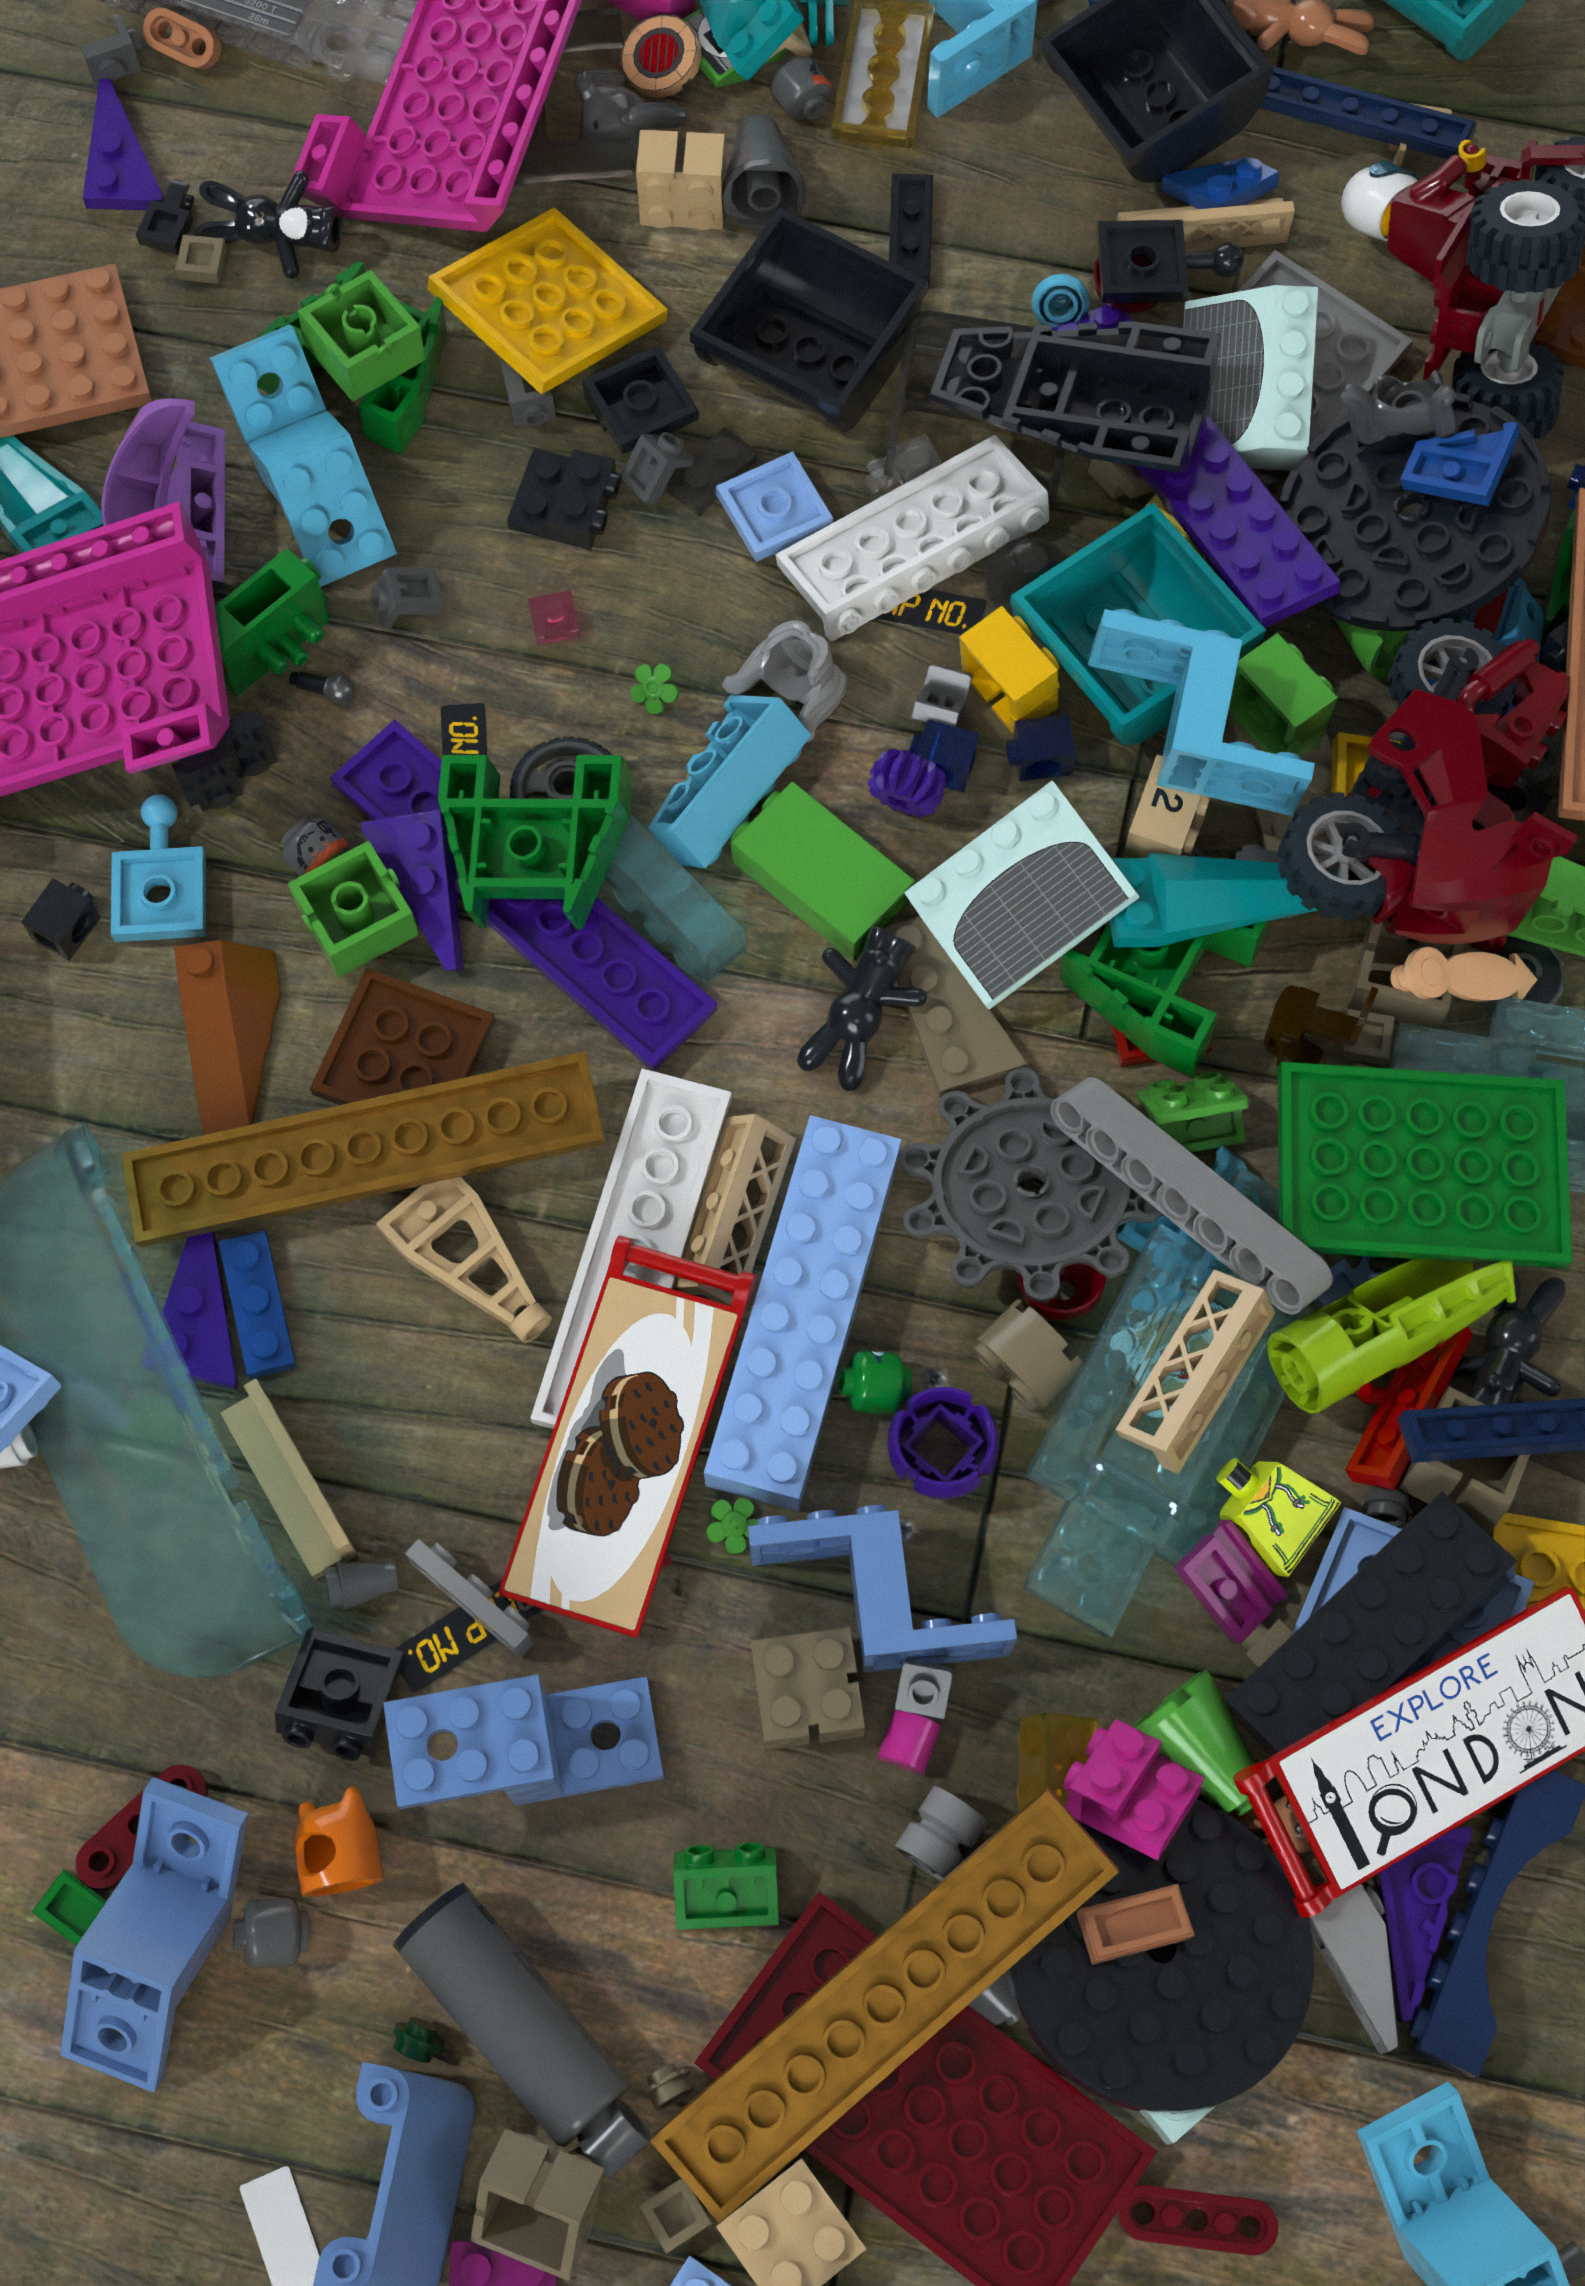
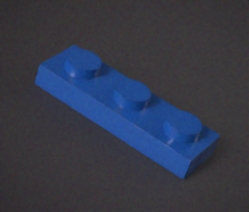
[218,1230,297,1380]

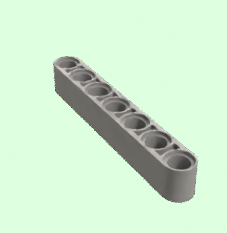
[1050,1077,1333,1314]

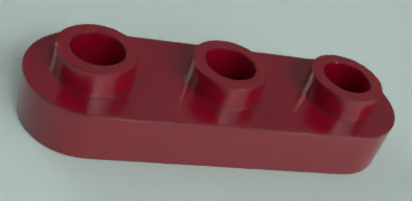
[76,1764,208,1890]
[1117,2185,1278,2256]

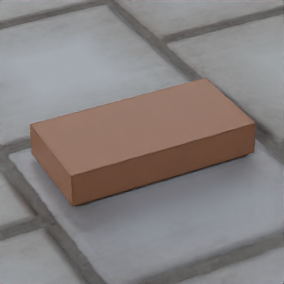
[1076,1884,1195,1965]

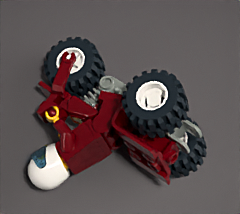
[1341,136,1585,439]

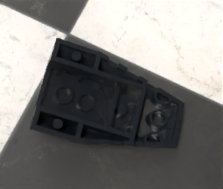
[930,321,1221,472]

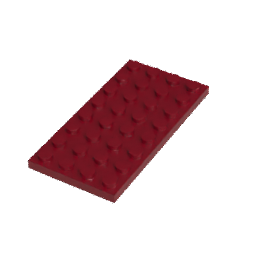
[694,1891,1158,2286]

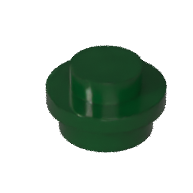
[393,2017,444,2063]

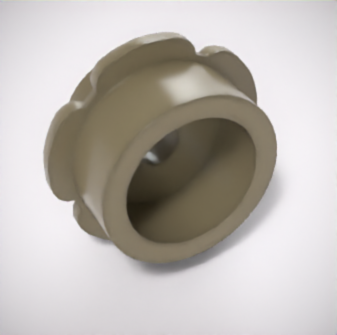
[643,2063,693,2111]

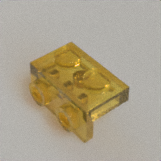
[1016,1712,1098,1811]

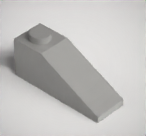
[1307,1884,1398,2054]

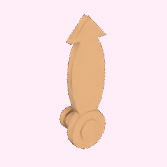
[1390,947,1538,1005]

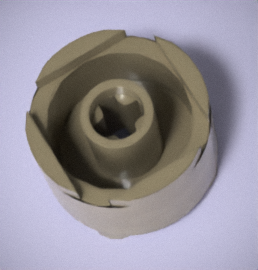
[974,1299,1085,1413]

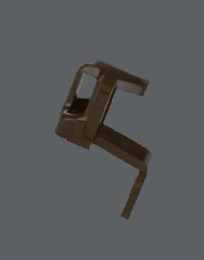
[1264,985,1379,1067]

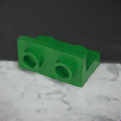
[673,1842,779,1930]

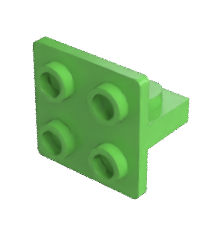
[1136,1071,1249,1153]

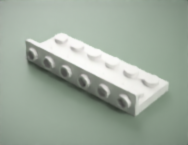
[775,435,1049,641]

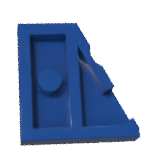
[1162,157,1279,209]
[1400,422,1520,506]

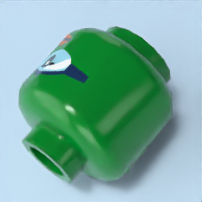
[838,1351,912,1415]

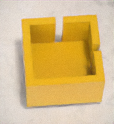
[959,606,1060,738]

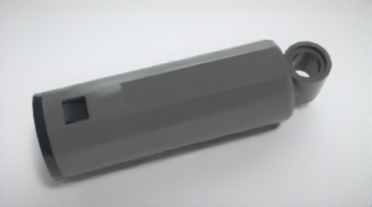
[393,1883,651,2178]

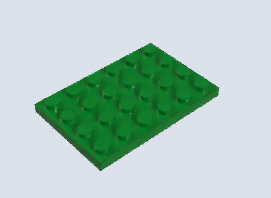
[1277,1062,1572,1268]

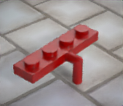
[1345,1326,1473,1490]

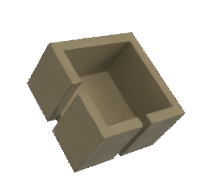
[1347,917,1464,1032]
[1398,1386,1531,1534]
[750,1627,865,1750]
[471,2128,605,2281]

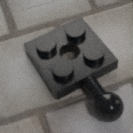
[1096,220,1244,303]

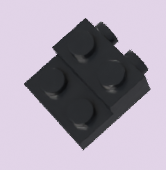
[582,345,699,455]
[507,448,621,550]
[171,709,278,812]
[275,1628,404,1761]

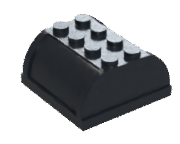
[1039,0,1273,183]
[690,207,928,432]

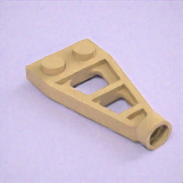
[376,1177,552,1344]

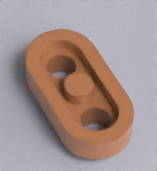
[143,8,221,70]

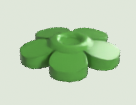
[631,664,679,714]
[706,1498,758,1554]

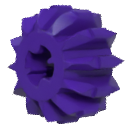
[868,749,947,818]

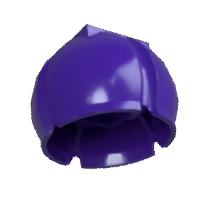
[887,1387,999,1500]

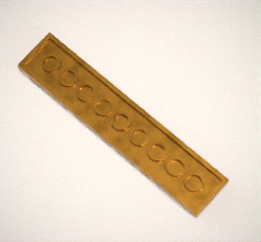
[121,1051,606,1248]
[650,1787,1119,2224]

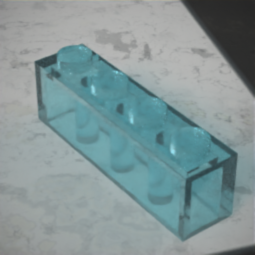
[604,813,746,984]

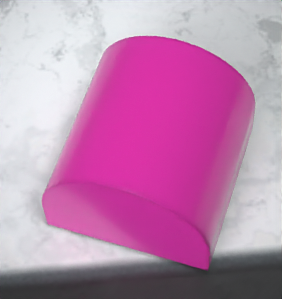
[877,1710,941,1776]

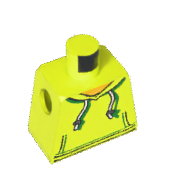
[1216,1458,1341,1577]

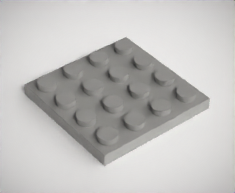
[1237,250,1413,445]

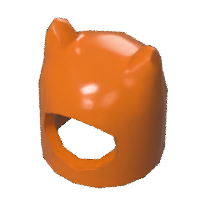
[293,1785,385,1897]

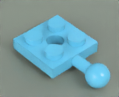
[111,794,206,942]

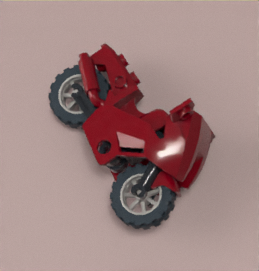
[1277,618,1579,955]

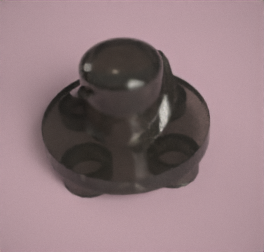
[985,538,1068,616]

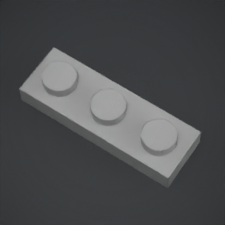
[405,1538,533,1659]

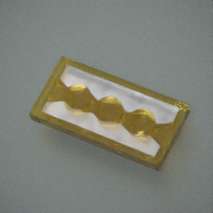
[831,0,936,149]

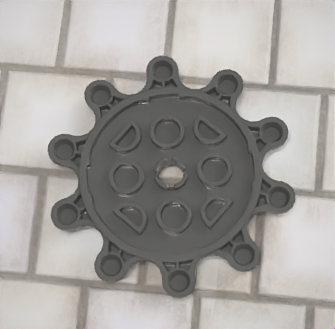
[899,1067,1163,1304]

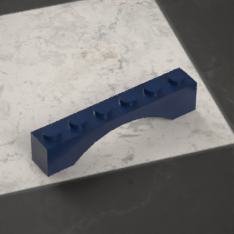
[1408,1770,1585,2079]

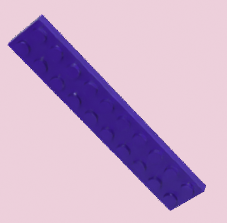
[1052,304,1341,628]
[330,719,718,1071]

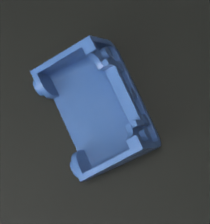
[313,2062,475,2286]

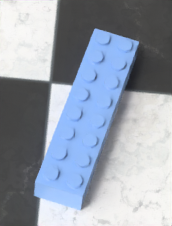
[704,1115,902,1512]

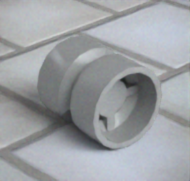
[894,1786,988,1881]

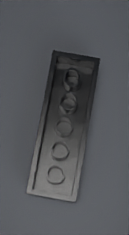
[1226,1491,1518,1756]

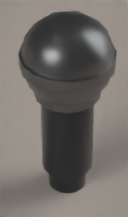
[289,671,356,706]

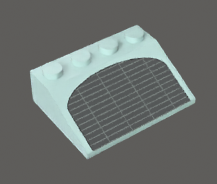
[1183,285,1318,471]
[904,780,1140,1010]

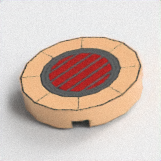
[620,14,702,99]

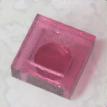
[528,590,580,645]

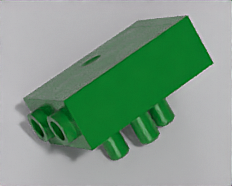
[215,548,330,697]

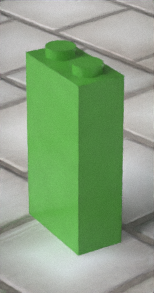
[731,781,915,962]

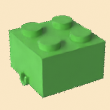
[298,270,425,402]
[1228,633,1338,756]
[287,841,419,978]

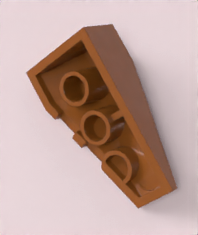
[174,940,281,1135]

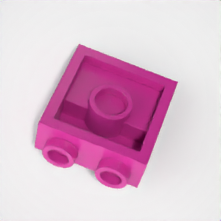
[1063,1719,1205,1861]

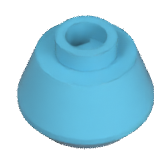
[1032,274,1090,328]

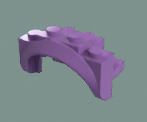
[102,398,225,591]

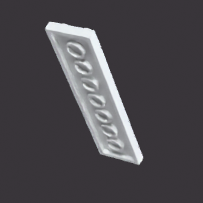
[530,1069,732,1429]

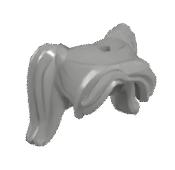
[722,620,848,742]

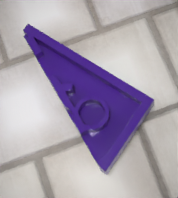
[83,79,164,210]
[360,810,464,971]
[145,1231,239,1391]
[1376,1827,1472,2022]

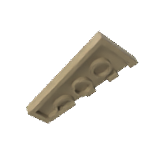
[880,916,1028,1097]

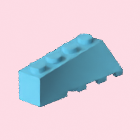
[648,695,811,868]

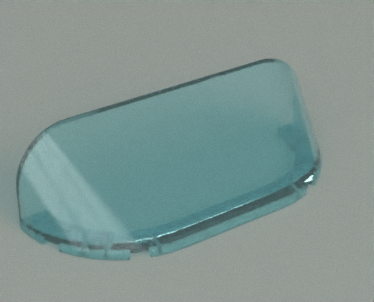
[0,1122,317,1678]

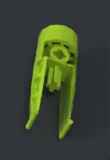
[1267,1259,1516,1414]

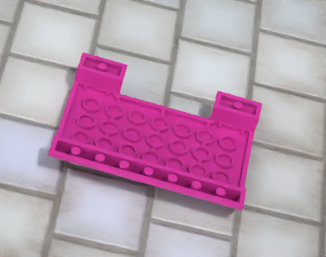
[289,0,582,232]
[0,501,230,797]

